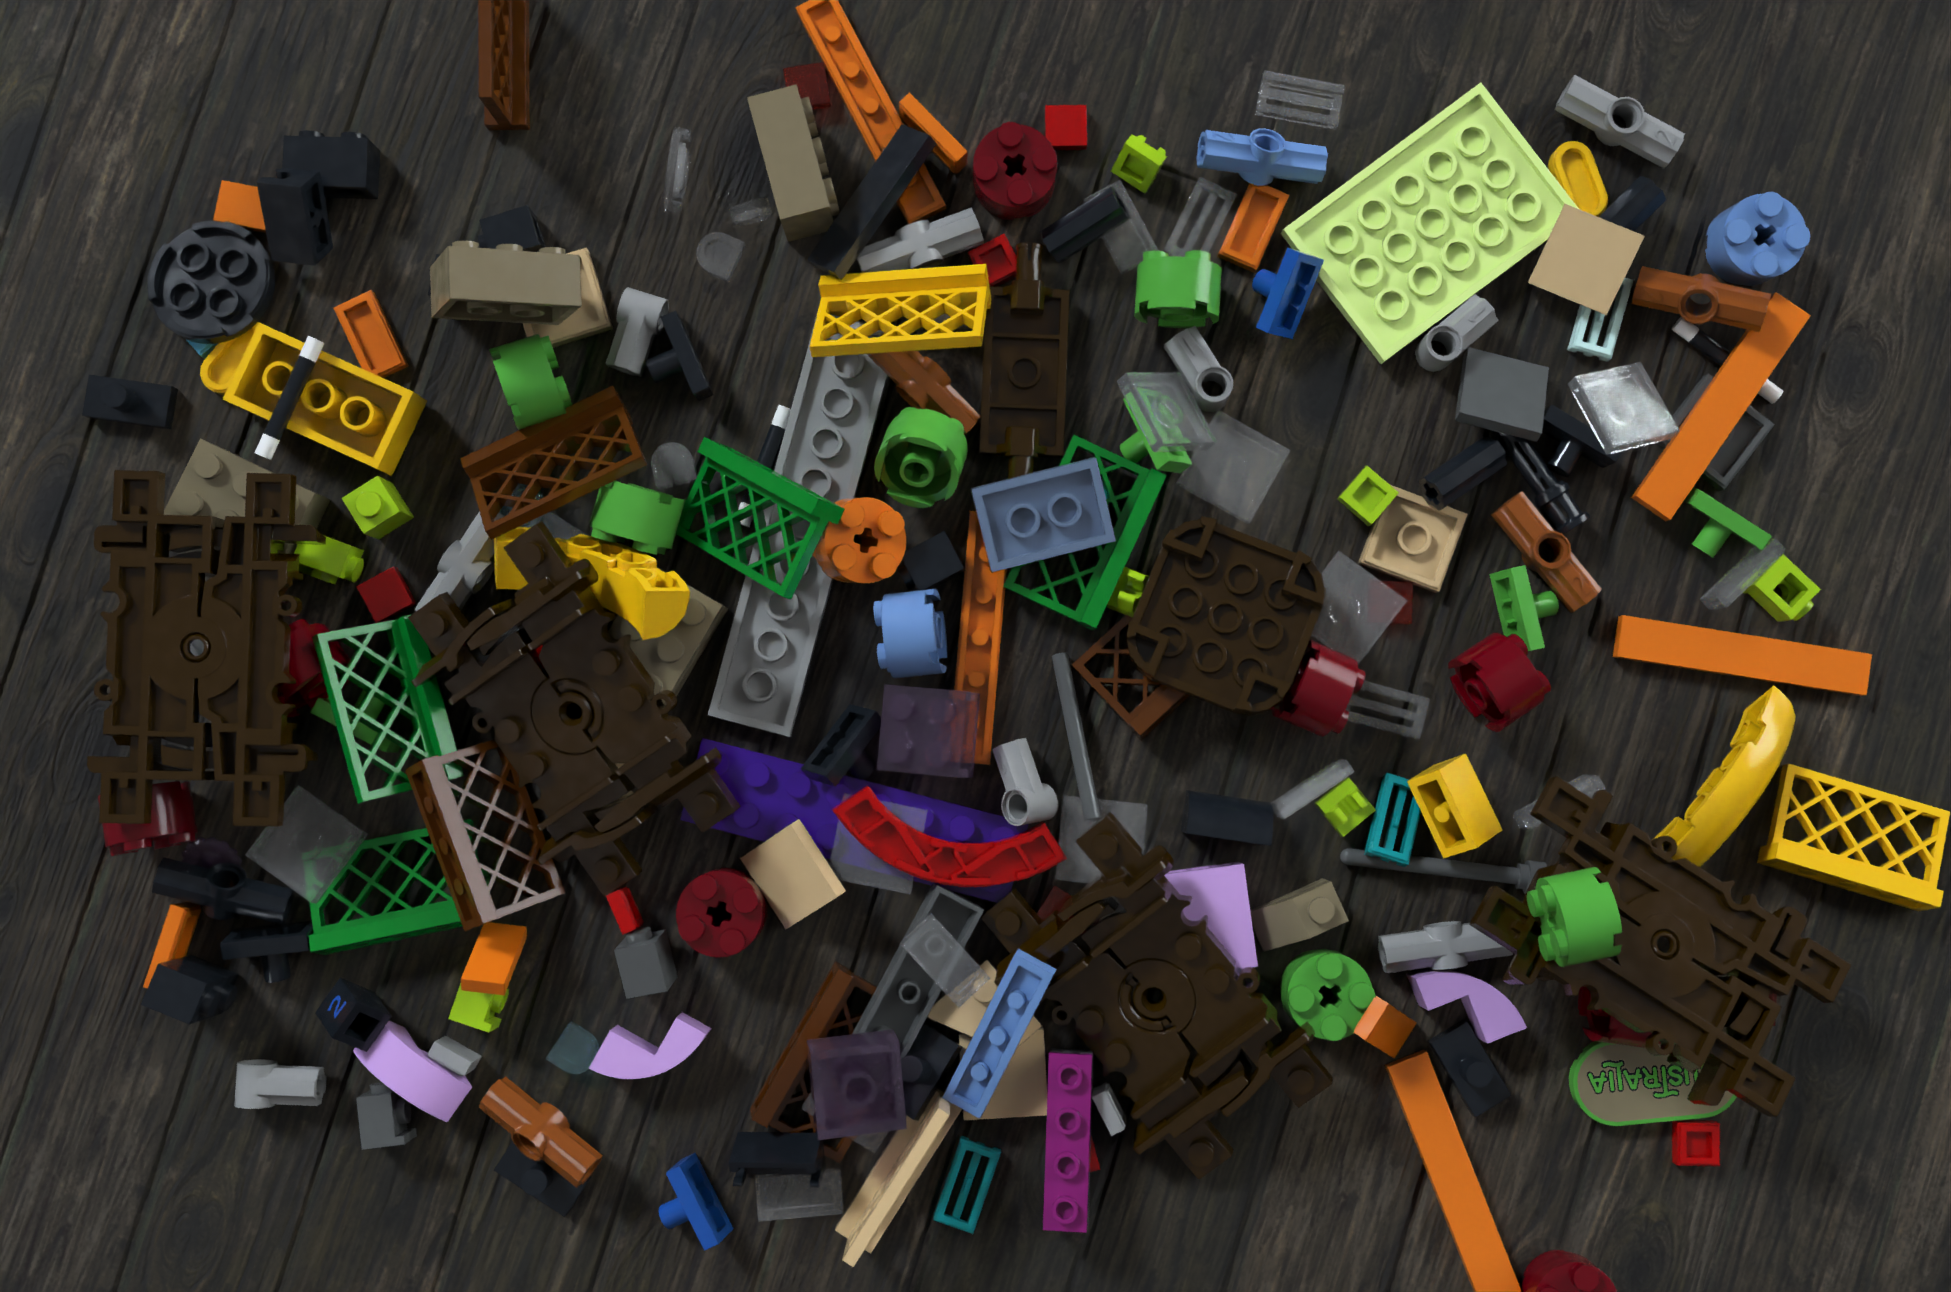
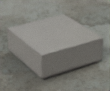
[427,1036,482,1076]
[1092,1082,1127,1136]

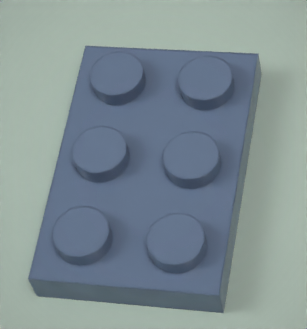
[970,457,1116,572]

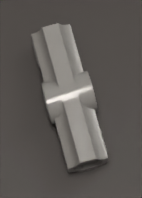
[1554,75,1685,168]
[857,207,984,273]
[414,511,504,611]
[1378,921,1513,973]

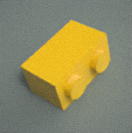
[1407,753,1503,859]

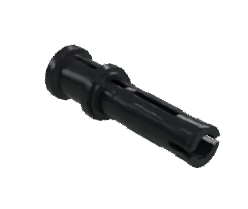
[1491,431,1591,535]

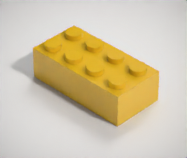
[223,323,427,476]

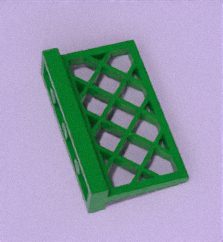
[1003,435,1167,631]
[676,437,845,600]
[312,614,464,804]
[303,819,479,955]

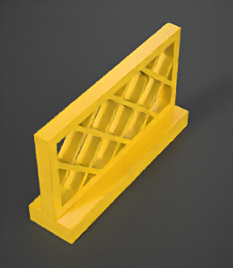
[809,264,992,357]
[1757,763,1950,911]

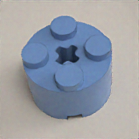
[1705,192,1810,286]
[873,589,947,678]

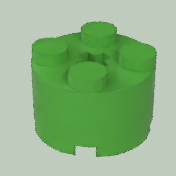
[1134,250,1222,328]
[489,334,572,430]
[874,407,968,508]
[589,480,685,555]
[1527,867,1622,967]
[1280,949,1375,1041]

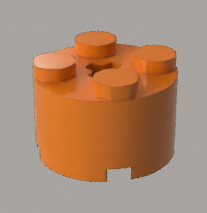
[813,497,906,583]

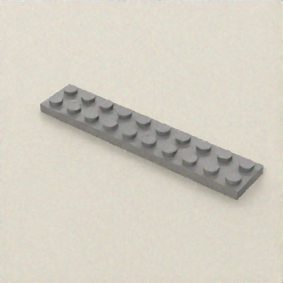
[708,314,888,737]

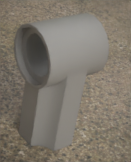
[606,287,669,377]
[1415,294,1499,372]
[1164,326,1233,412]
[992,738,1058,826]
[234,1059,326,1109]

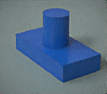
[1252,247,1324,339]
[659,1153,733,1251]

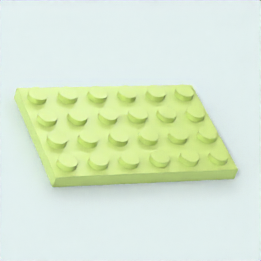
[1280,82,1579,364]

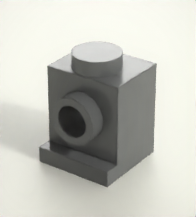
[356,1082,417,1150]

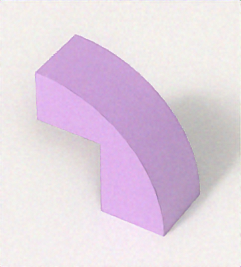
[1406,969,1527,1044]
[589,1012,712,1079]
[353,1021,472,1122]

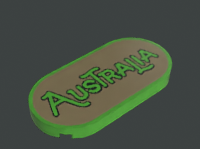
[1569,1041,1737,1126]

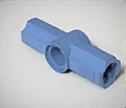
[1196,128,1328,186]

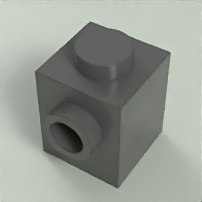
[614,927,678,999]

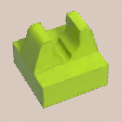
[1110,134,1167,194]
[1337,466,1399,526]
[1107,567,1149,617]
[1314,777,1376,837]

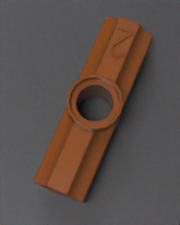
[1631,266,1771,332]
[867,333,981,435]
[1491,491,1602,613]
[479,1076,603,1188]

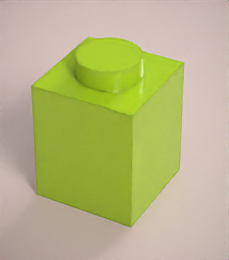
[342,476,414,540]

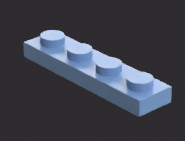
[942,949,1057,1119]

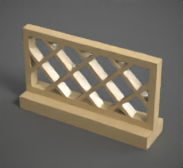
[835,1089,962,1267]

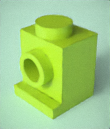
[294,535,364,585]
[1739,554,1821,622]
[448,983,509,1033]

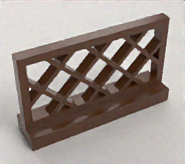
[478,0,530,130]
[460,385,647,540]
[1072,615,1190,741]
[405,740,565,931]
[750,961,877,1163]

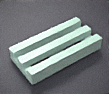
[1567,278,1633,362]

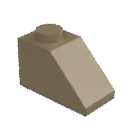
[1250,878,1349,952]

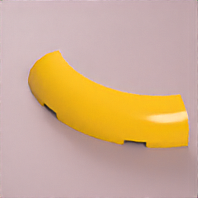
[494,526,690,640]
[1651,685,1796,867]

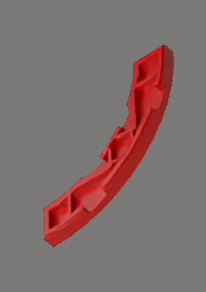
[831,786,1067,887]

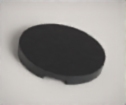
[147,220,275,344]

